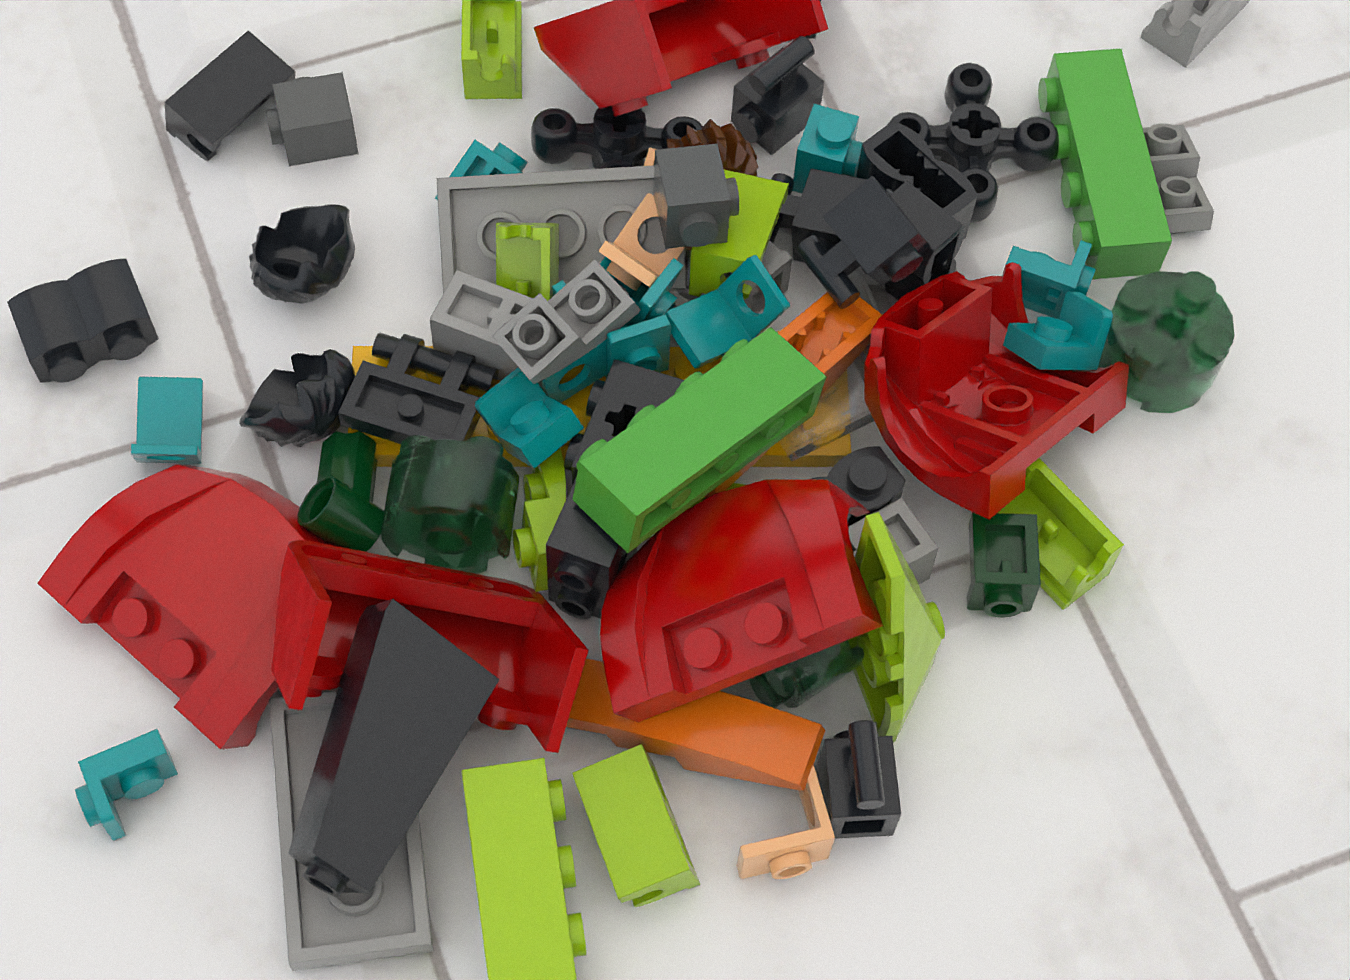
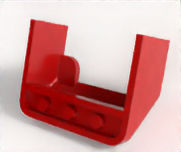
[533,0,828,116]
[271,540,589,753]

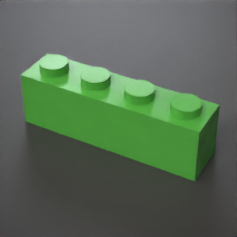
[1038,48,1172,280]
[572,327,827,553]

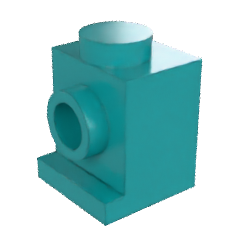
[792,104,864,194]

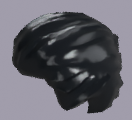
[249,204,355,303]
[239,349,355,447]

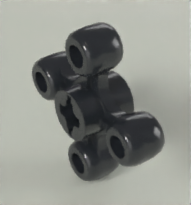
[887,63,1059,223]
[531,106,703,169]

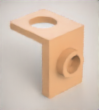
[599,193,687,291]
[737,764,835,879]

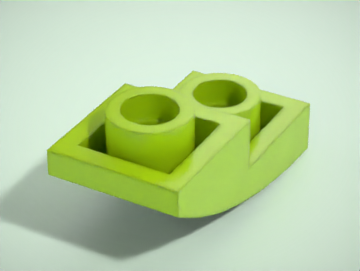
[512,448,566,592]

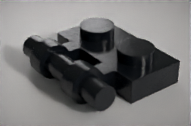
[338,332,499,463]

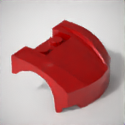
[864,262,1129,519]
[37,464,330,750]
[600,479,883,722]

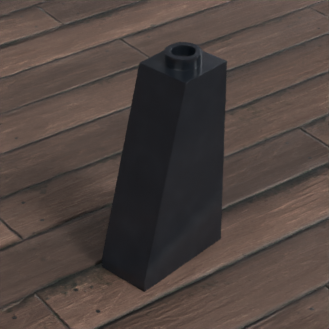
[288,599,500,897]

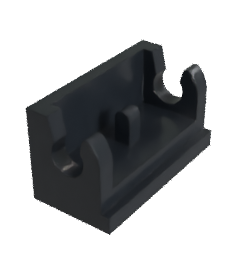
[164,30,296,161]

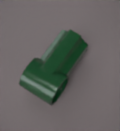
[297,431,386,552]

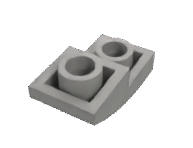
[1143,123,1214,233]
[492,259,641,384]

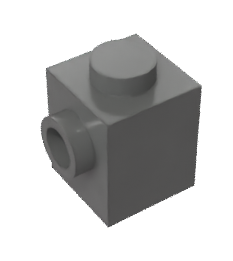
[265,72,358,166]
[653,144,739,249]

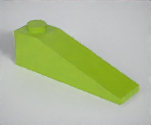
[842,512,945,743]

